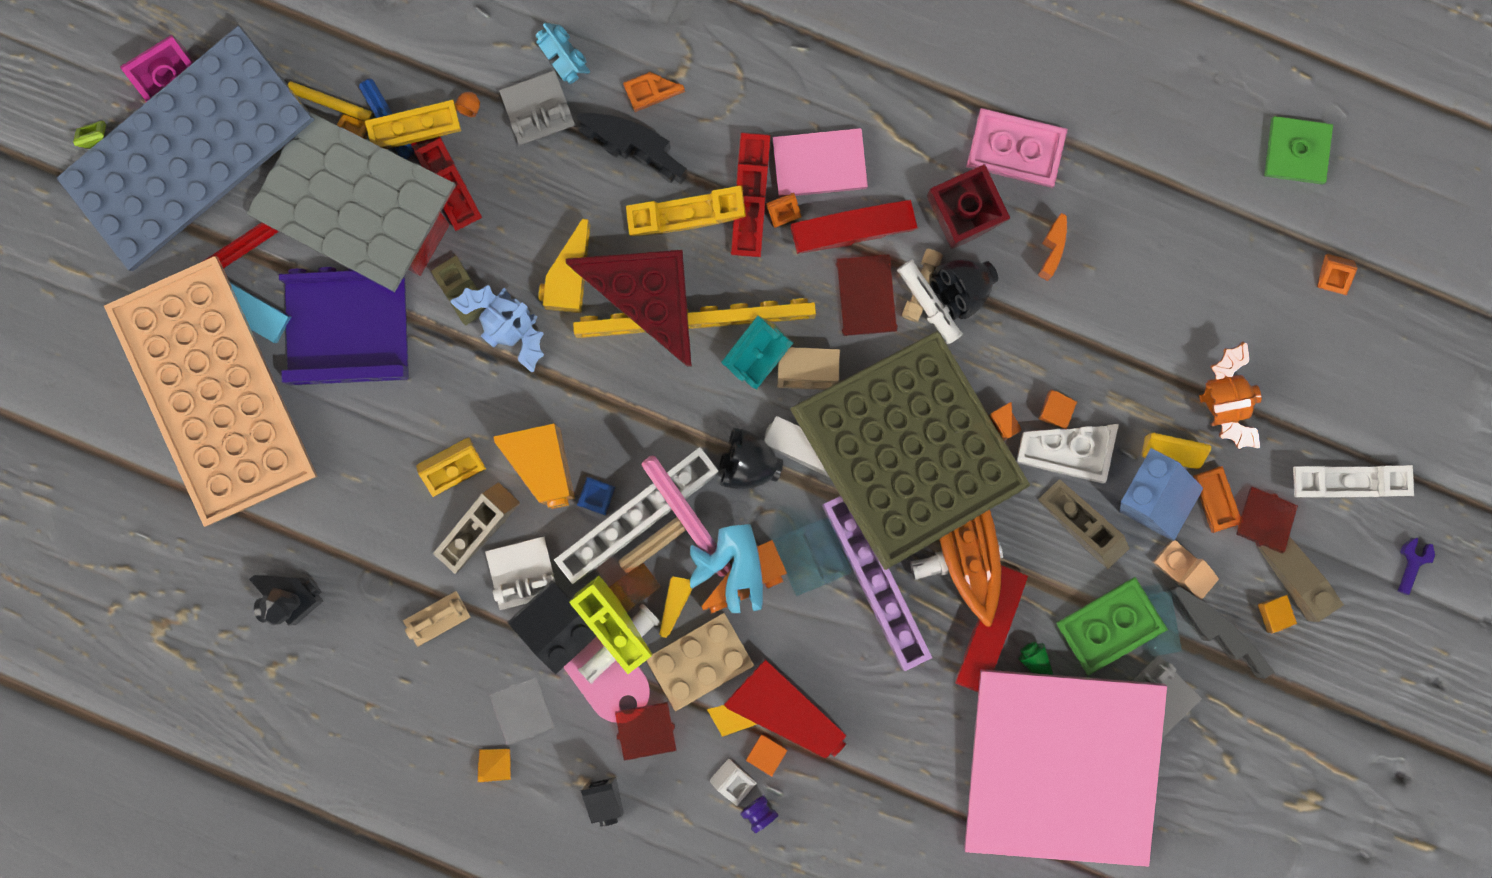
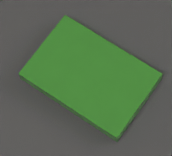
[1056,577,1168,676]

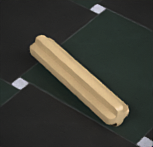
[618,517,686,573]

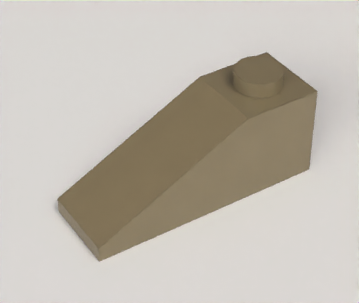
[1038,479,1130,569]
[433,482,520,574]
[1257,529,1344,622]

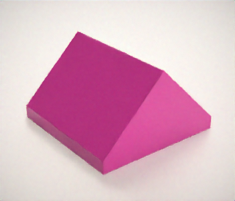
[120,35,194,102]

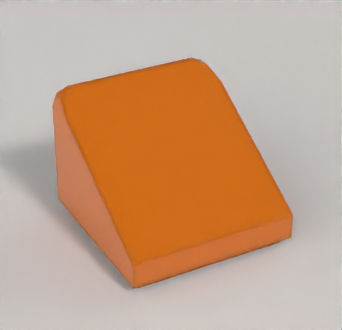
[1317,254,1358,295]
[1038,389,1077,429]

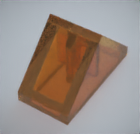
[609,563,661,612]

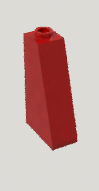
[724,659,847,759]

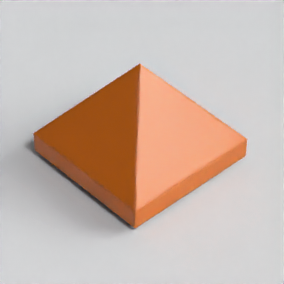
[766,193,802,228]

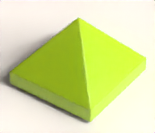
[73,120,106,149]

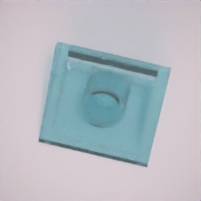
[773,517,852,596]

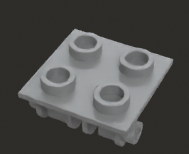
[499,70,575,146]
[1132,655,1202,738]

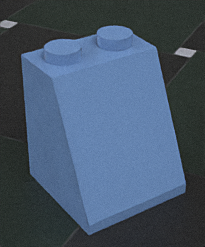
[1120,448,1203,541]

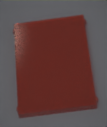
[836,254,898,336]

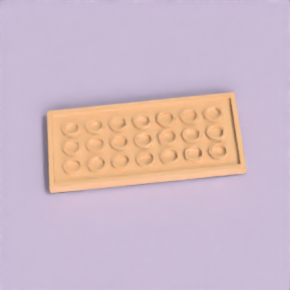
[104,256,318,527]

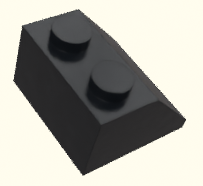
[508,580,596,674]

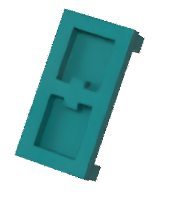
[721,315,793,390]

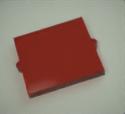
[1236,487,1298,554]
[615,702,677,761]

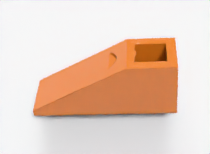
[701,540,787,614]

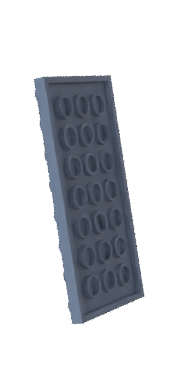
[57,26,315,271]

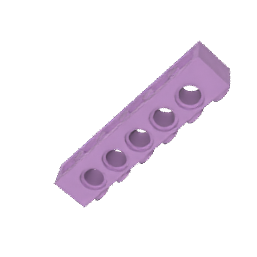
[822,496,932,671]

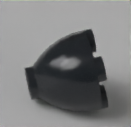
[930,259,998,320]
[719,428,783,489]

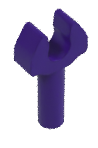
[1398,538,1435,595]

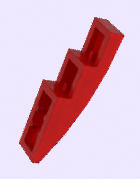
[731,132,771,257]
[411,136,483,231]
[790,200,918,254]
[955,565,1028,692]

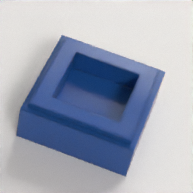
[577,477,616,516]

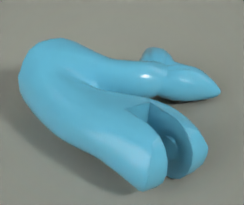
[690,524,763,613]

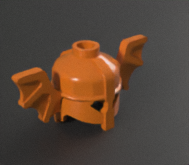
[1199,342,1262,449]

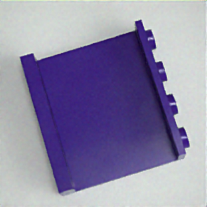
[279,267,409,386]

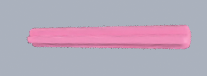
[642,455,732,577]

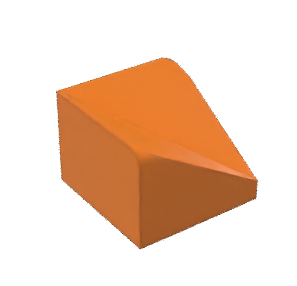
[989,402,1022,441]

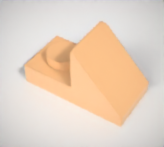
[1152,540,1219,600]

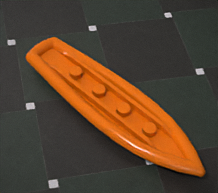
[939,510,1001,627]

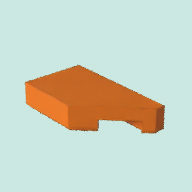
[623,72,685,112]

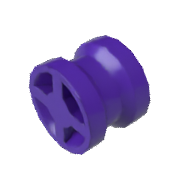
[740,795,779,834]

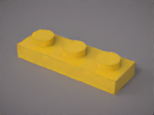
[365,100,461,149]

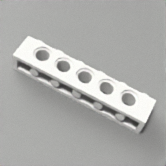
[554,447,719,584]

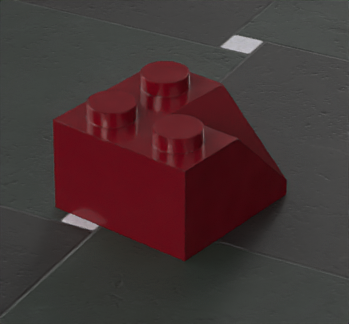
[927,164,1010,250]

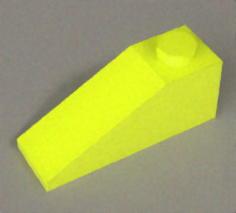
[569,576,652,674]

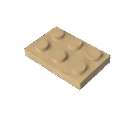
[646,613,755,712]

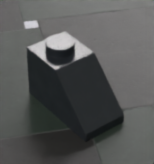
[249,575,323,626]
[581,777,624,827]

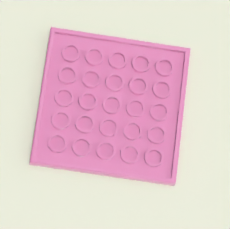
[964,669,1167,867]

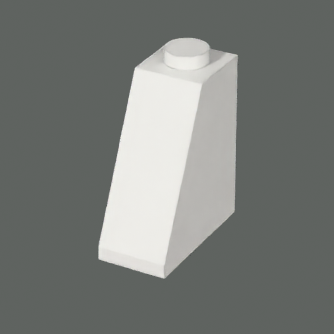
[764,416,830,478]

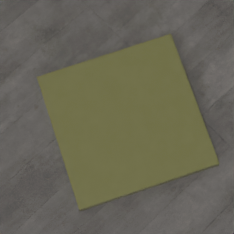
[790,331,1031,570]

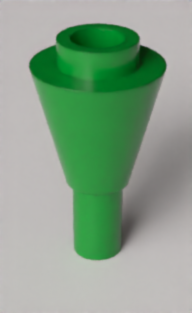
[1018,642,1053,675]

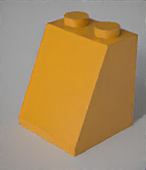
[494,423,575,509]

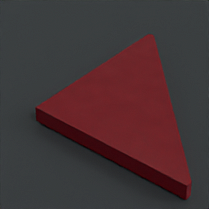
[566,250,692,367]

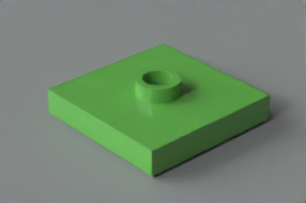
[1264,116,1333,185]

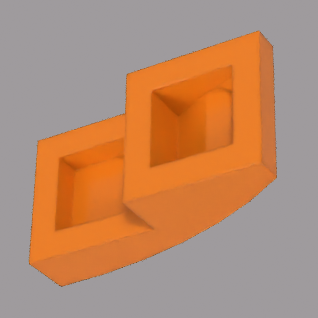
[1038,213,1067,281]

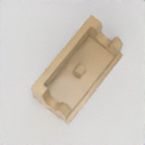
[777,347,840,390]

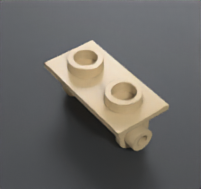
[403,591,471,647]

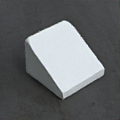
[710,759,757,806]

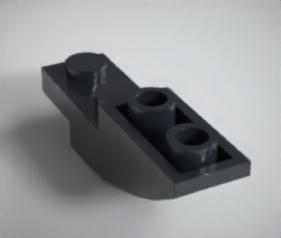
[576,113,688,184]

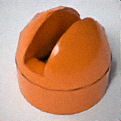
[455,92,480,117]

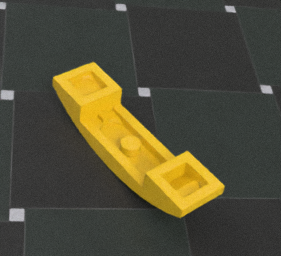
[626,186,746,236]

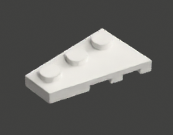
[1016,424,1119,484]

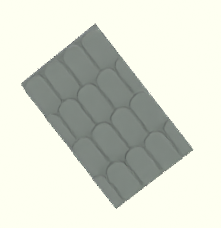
[247,112,456,292]

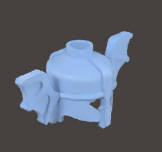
[450,285,544,372]

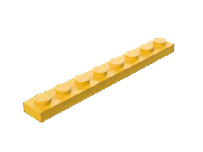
[573,298,816,338]

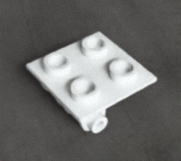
[485,537,556,610]

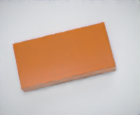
[1193,466,1243,533]

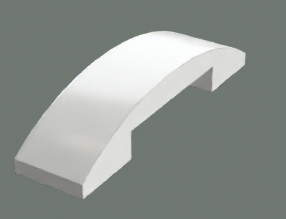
[1293,465,1414,498]

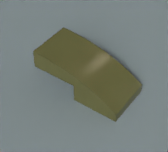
[431,256,486,326]

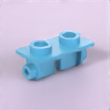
[535,23,590,84]

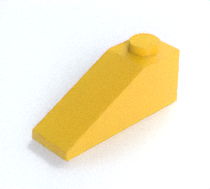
[539,219,591,313]

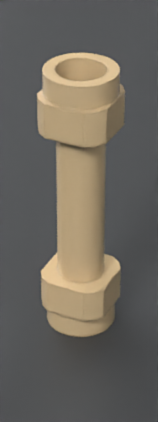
[901,249,943,322]

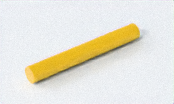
[288,81,374,121]

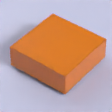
[746,733,788,777]

